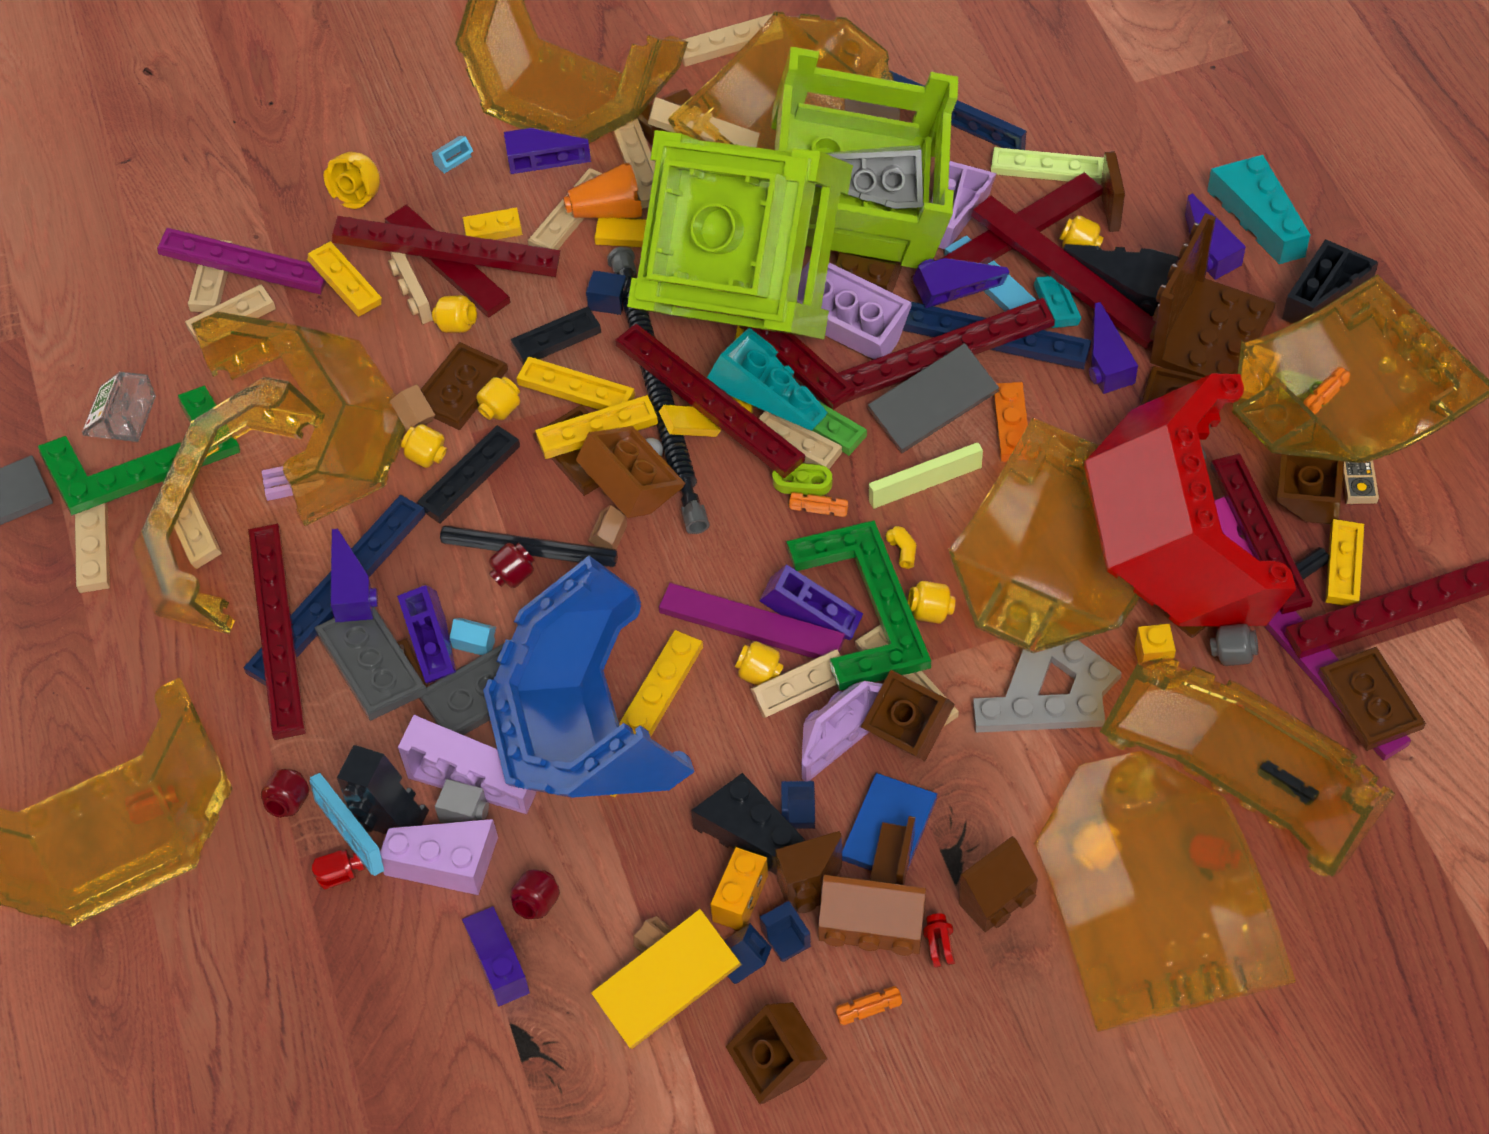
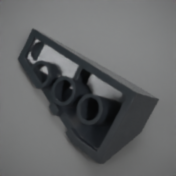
[1064,244,1178,316]

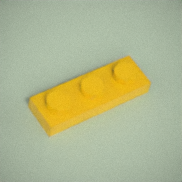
[307,241,382,317]
[1325,519,1364,606]

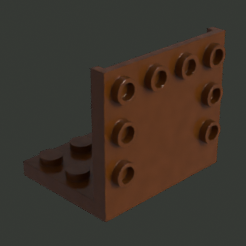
[1150,213,1276,377]

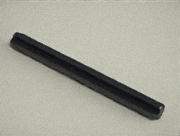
[440,526,618,567]

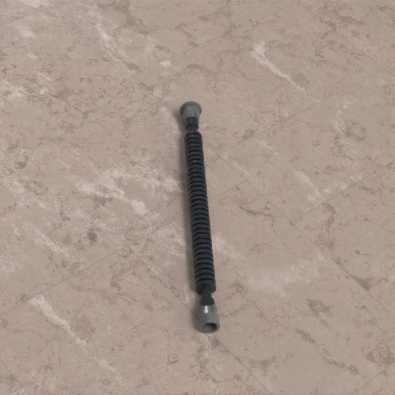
[607,247,710,534]

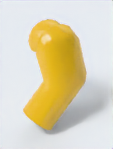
[886,526,917,569]

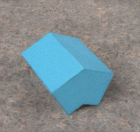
[432,136,474,174]
[450,618,496,656]

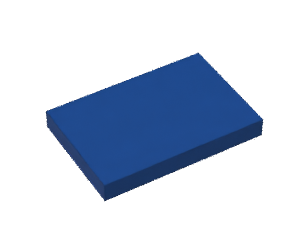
[842,773,937,871]

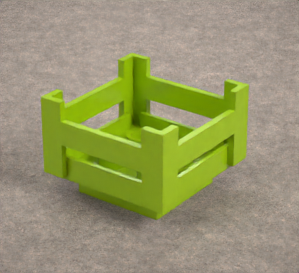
[771,47,958,268]
[627,130,853,340]

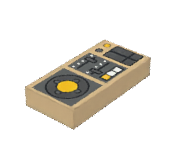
[1339,448,1379,504]

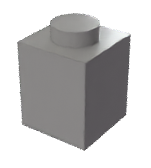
[435,779,489,823]

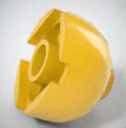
[323,152,380,209]

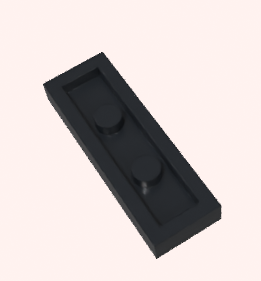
[510,306,601,365]

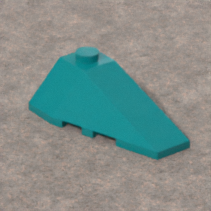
[707,328,828,431]

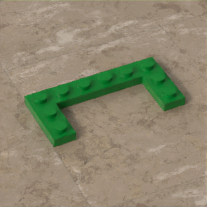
[38,385,240,516]
[786,520,931,691]

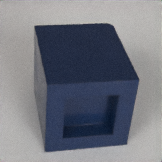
[586,270,626,315]
[781,781,815,829]
[760,901,811,962]
[724,923,772,984]

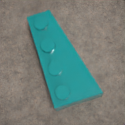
[1207,155,1311,264]

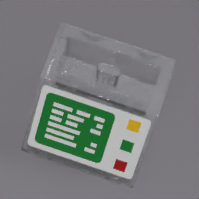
[82,372,156,442]

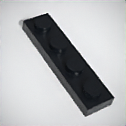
[417,425,520,524]

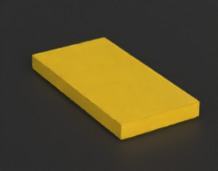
[591,909,742,1049]

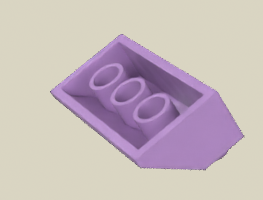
[797,260,912,359]

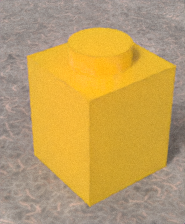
[1135,624,1176,674]

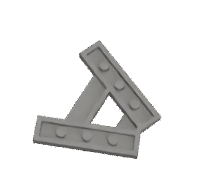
[973,601,1122,733]

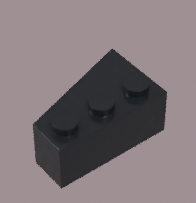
[1282,239,1378,330]
[337,745,429,834]
[691,773,806,875]

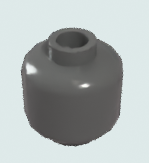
[1210,623,1259,666]

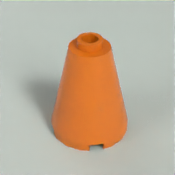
[563,163,642,218]

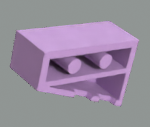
[930,161,996,249]
[380,819,498,895]

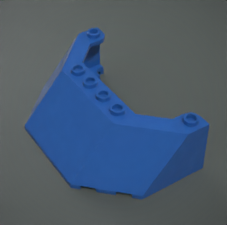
[483,556,695,798]

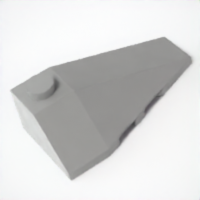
[815,145,923,209]

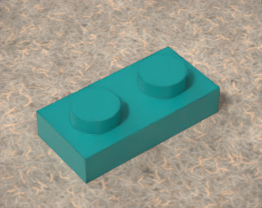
[1033,276,1081,328]

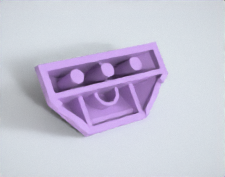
[801,681,883,781]

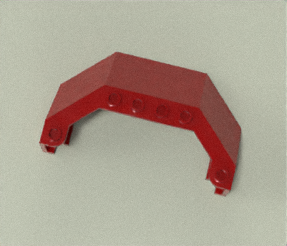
[1084,373,1296,626]

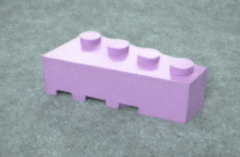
[398,715,537,814]

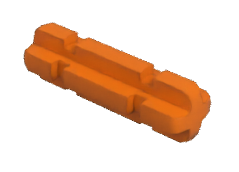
[1303,367,1351,415]
[789,492,849,517]
[835,986,902,1025]

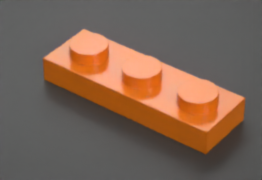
[993,382,1031,462]

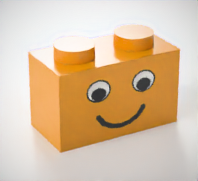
[710,847,768,931]

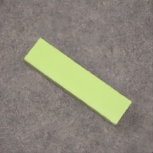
[991,147,1104,185]
[869,443,983,509]

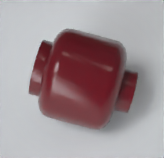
[489,543,535,588]
[261,769,309,818]
[510,869,560,919]

